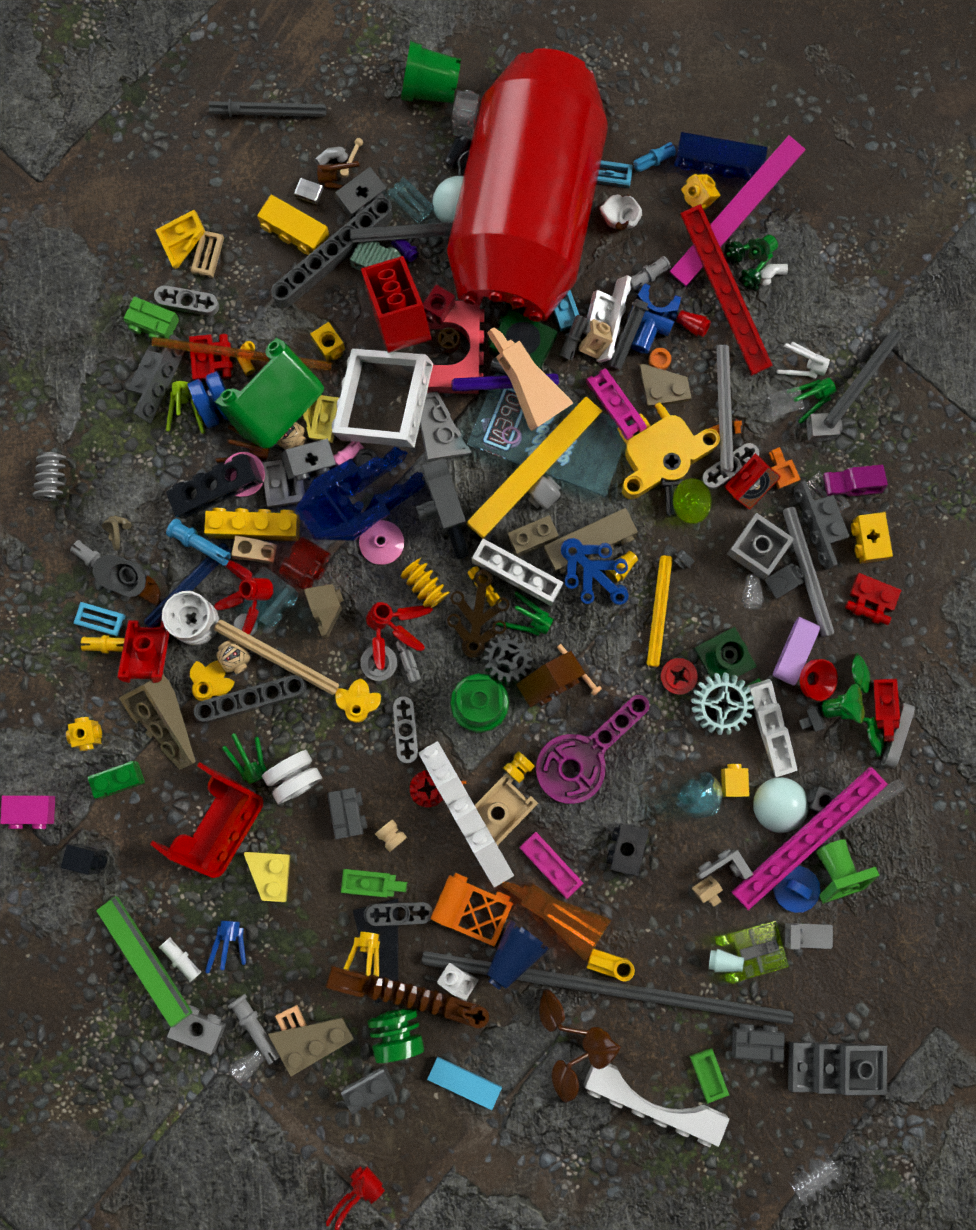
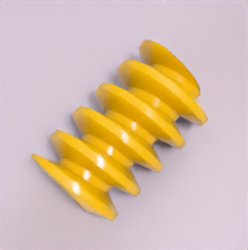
[401,558,450,608]

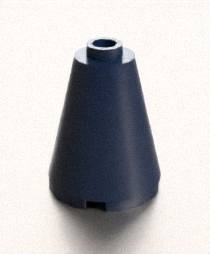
[487,920,549,990]

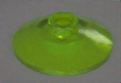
[673,478,712,524]

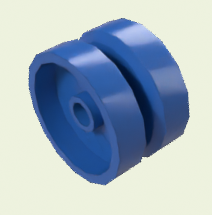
[188,371,228,429]

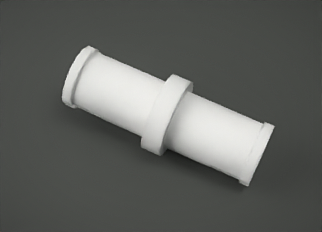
[159,937,202,982]

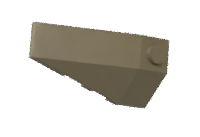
[119,674,196,770]

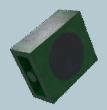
[487,308,557,369]

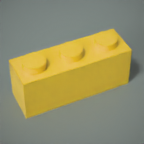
[257,194,330,255]

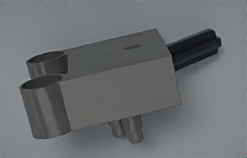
[416,458,469,559]

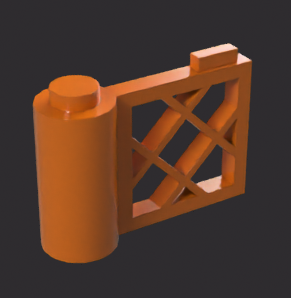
[430,872,513,947]

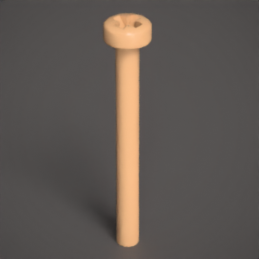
[557,644,602,696]

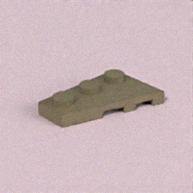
[268,1017,354,1076]

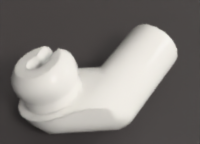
[759,264,788,285]

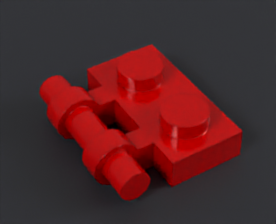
[189,334,233,381]
[845,573,901,625]

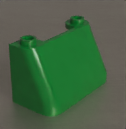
[215,338,324,449]

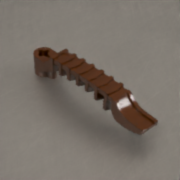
[325,965,489,1028]

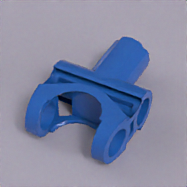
[627,283,681,354]

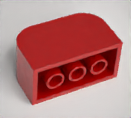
[361,256,431,353]

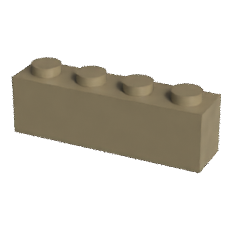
[543,508,638,574]

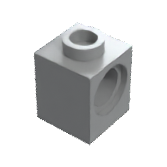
[806,413,842,442]

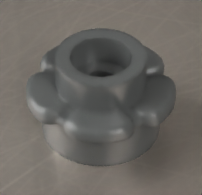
[674,549,695,569]

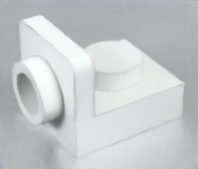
[437,963,478,1000]

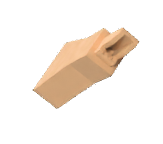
[487,327,573,431]

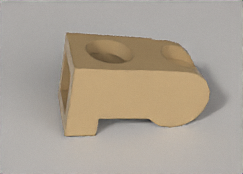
[232,535,277,564]

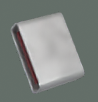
[294,178,323,204]

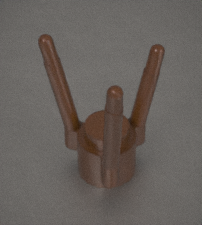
[317,161,366,196]
[215,425,270,462]

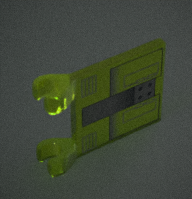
[715,921,789,984]

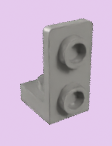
[695,849,753,879]
[785,923,833,949]

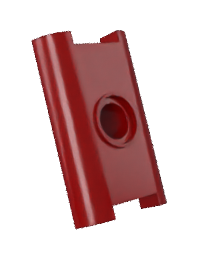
[117,620,170,683]

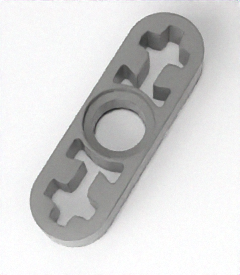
[154,285,219,316]
[701,443,759,490]
[393,696,418,764]
[881,702,915,769]

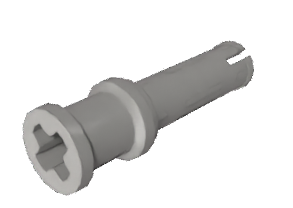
[228,994,280,1065]

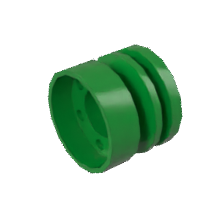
[368,1009,425,1063]

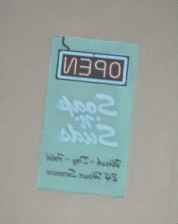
[467,373,632,497]

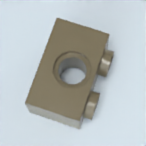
[507,515,559,557]

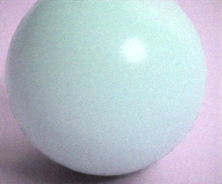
[433,176,464,223]
[753,777,809,833]

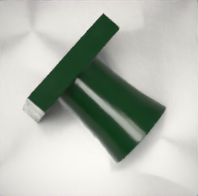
[694,627,757,689]

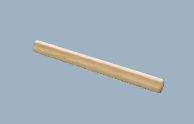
[214,620,339,695]

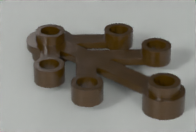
[447,569,510,658]

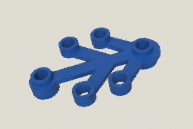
[561,538,629,605]

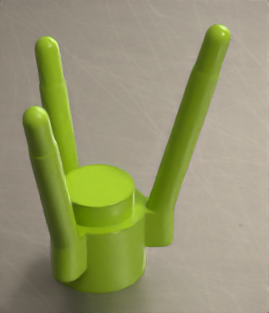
[166,381,205,434]

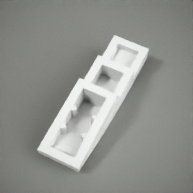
[748,679,798,777]

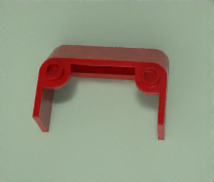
[150,762,263,878]

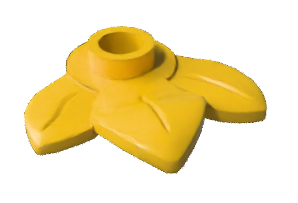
[190,660,235,701]
[335,678,381,723]

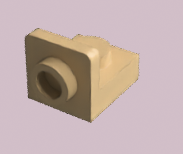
[579,319,613,359]

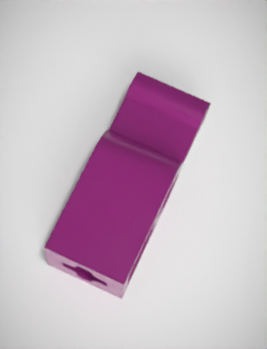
[823,465,888,496]

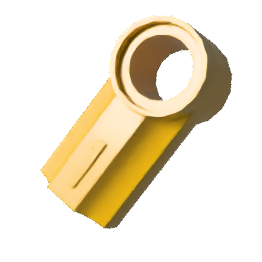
[586,948,635,981]

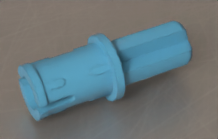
[633,142,676,172]

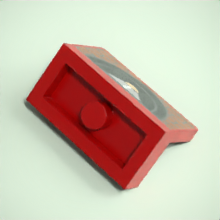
[724,453,781,509]

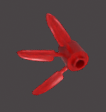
[213,560,273,635]
[366,602,433,670]
[326,1166,385,1230]

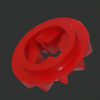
[660,658,697,695]
[410,770,443,807]

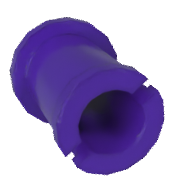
[391,239,419,262]

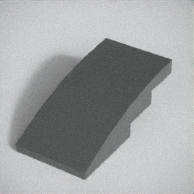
[788,1041,887,1095]

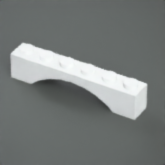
[584,1064,729,1147]

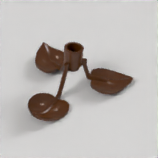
[539,989,621,1103]

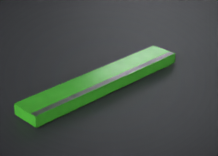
[96,896,193,1027]

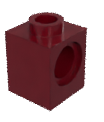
[423,284,455,325]

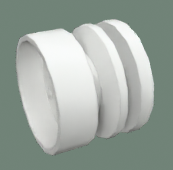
[162,591,219,645]

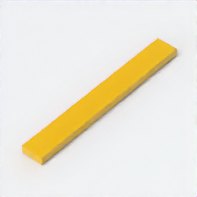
[466,397,602,539]

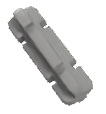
[396,640,421,683]

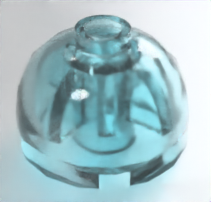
[676,772,723,819]

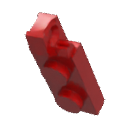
[873,679,900,742]

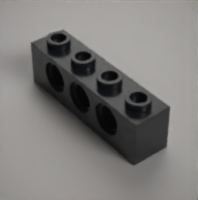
[166,454,263,519]

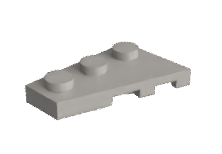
[420,392,472,461]

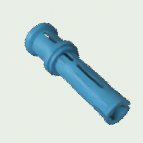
[166,519,231,566]

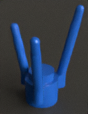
[205,921,246,974]

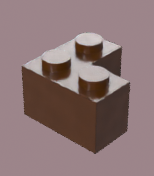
[516,651,586,708]

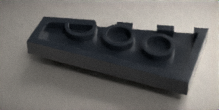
[353,898,399,1003]

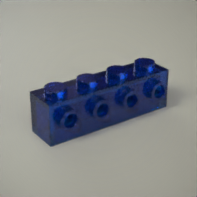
[674,132,768,181]

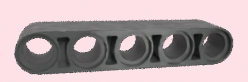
[194,675,307,723]

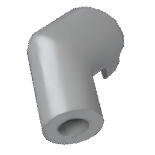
[315,147,348,165]

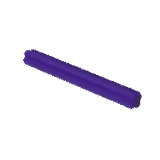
[451,373,559,391]

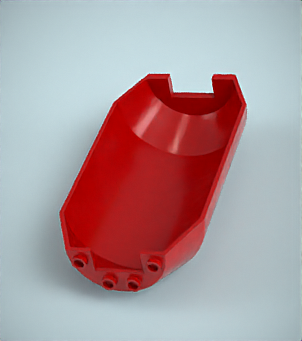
[447,48,608,322]

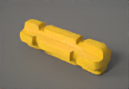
[468,566,501,607]

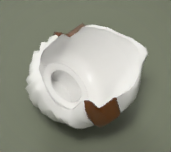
[600,194,642,231]

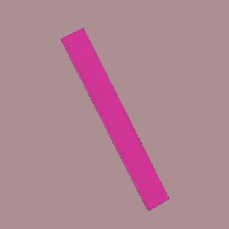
[670,135,806,287]
[731,766,888,910]

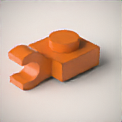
[769,447,801,489]

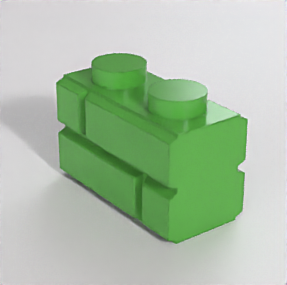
[124,297,179,343]

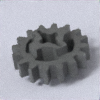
[482,635,533,685]

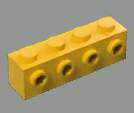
[204,508,300,541]

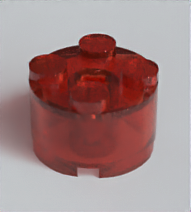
[279,537,331,590]

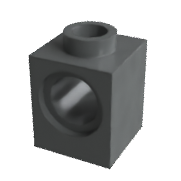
[807,786,839,813]

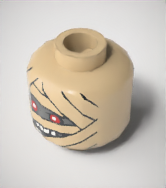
[276,422,306,450]
[216,639,250,674]

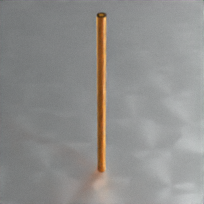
[151,337,332,371]

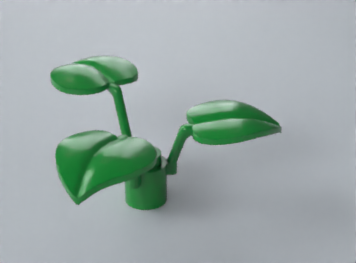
[822,653,884,757]

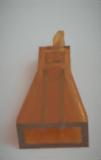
[501,881,611,961]

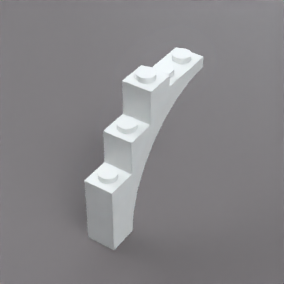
[418,741,514,887]

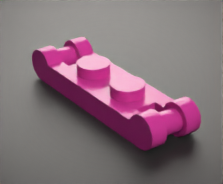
[586,368,647,440]

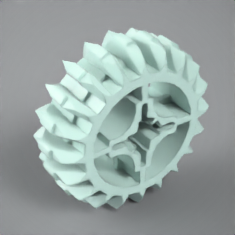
[691,672,754,735]

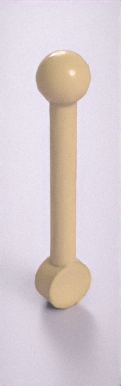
[340,138,363,178]

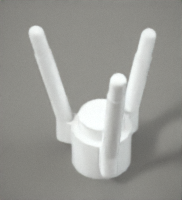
[776,342,830,379]

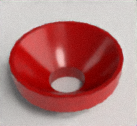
[799,659,838,701]

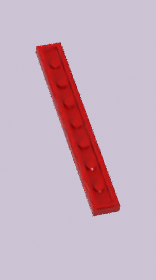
[680,204,773,376]

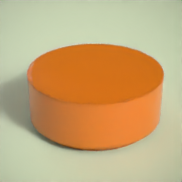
[648,348,671,370]

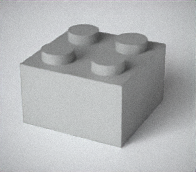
[727,513,794,580]

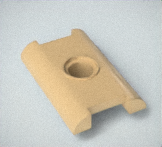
[475,773,538,846]

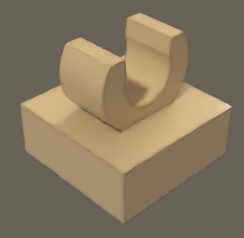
[692,875,723,907]

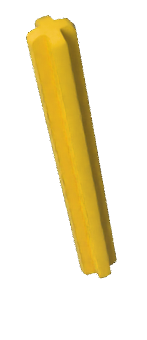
[647,555,672,667]

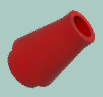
[676,310,711,337]

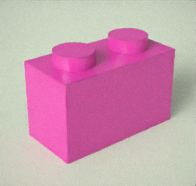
[0,796,55,829]

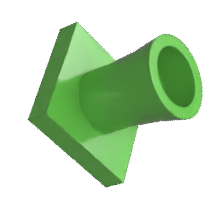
[816,839,879,904]

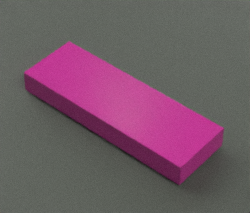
[519,832,584,899]

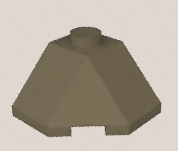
[304,584,344,639]

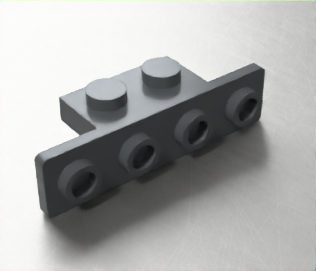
[128,335,188,423]
[793,481,850,570]

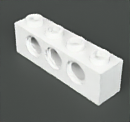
[472,539,563,606]

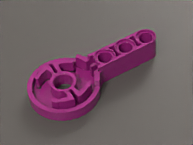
[536,695,649,804]

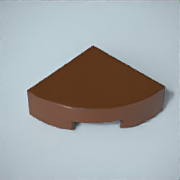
[137,575,161,606]

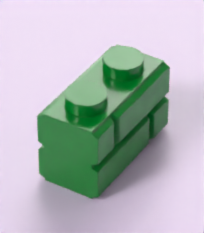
[88,761,145,799]

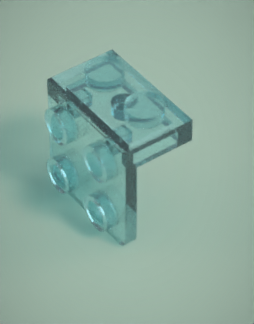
[240,567,299,629]

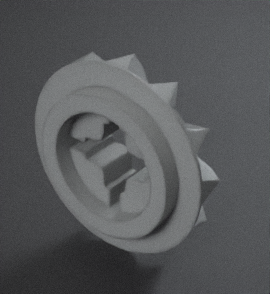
[361,646,397,681]

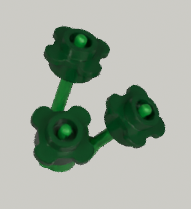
[725,234,778,291]

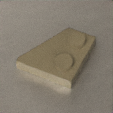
[639,364,691,408]

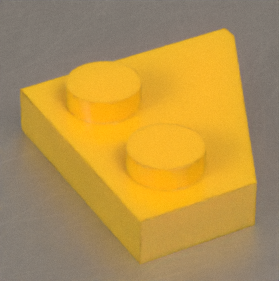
[156,210,206,269]

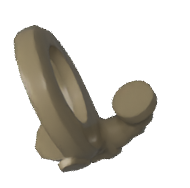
[101,515,132,551]

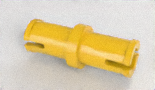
[81,635,125,654]

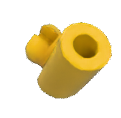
[237,341,255,376]

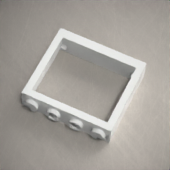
[332,349,433,448]

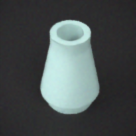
[709,949,744,972]

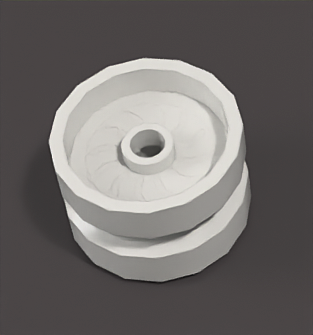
[262,750,323,804]

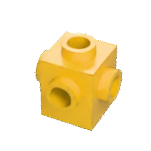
[681,174,721,210]
[66,717,102,752]

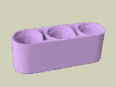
[772,617,820,686]

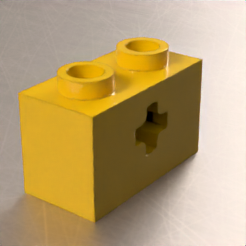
[851,512,893,564]

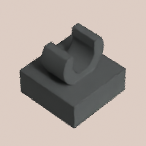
[799,706,826,732]

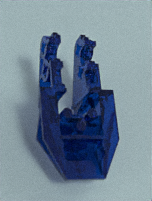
[294,446,425,541]

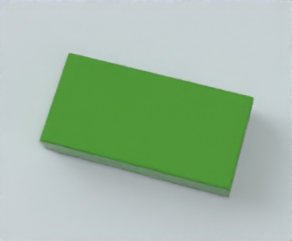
[689,1048,729,1104]

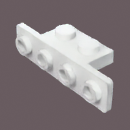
[583,275,631,363]

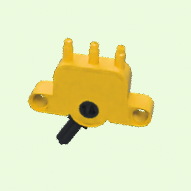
[617,402,720,517]

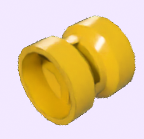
[503,751,535,784]

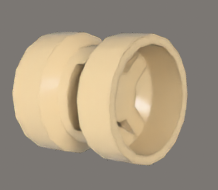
[375,819,407,852]

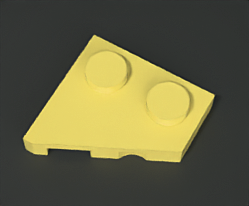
[244,852,290,902]

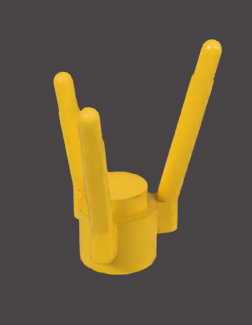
[344,932,380,977]

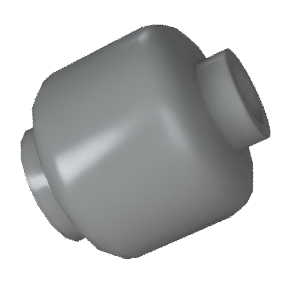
[528,475,561,509]

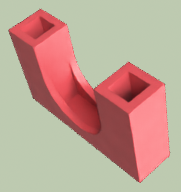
[427,301,484,394]

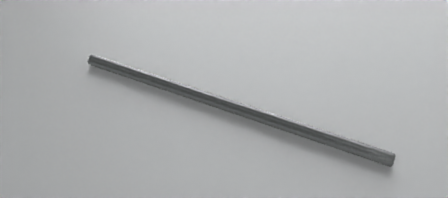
[422,951,794,1025]

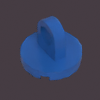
[773,866,820,913]

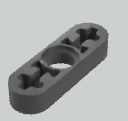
[364,902,433,926]

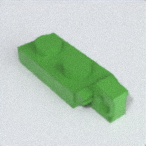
[341,869,407,897]

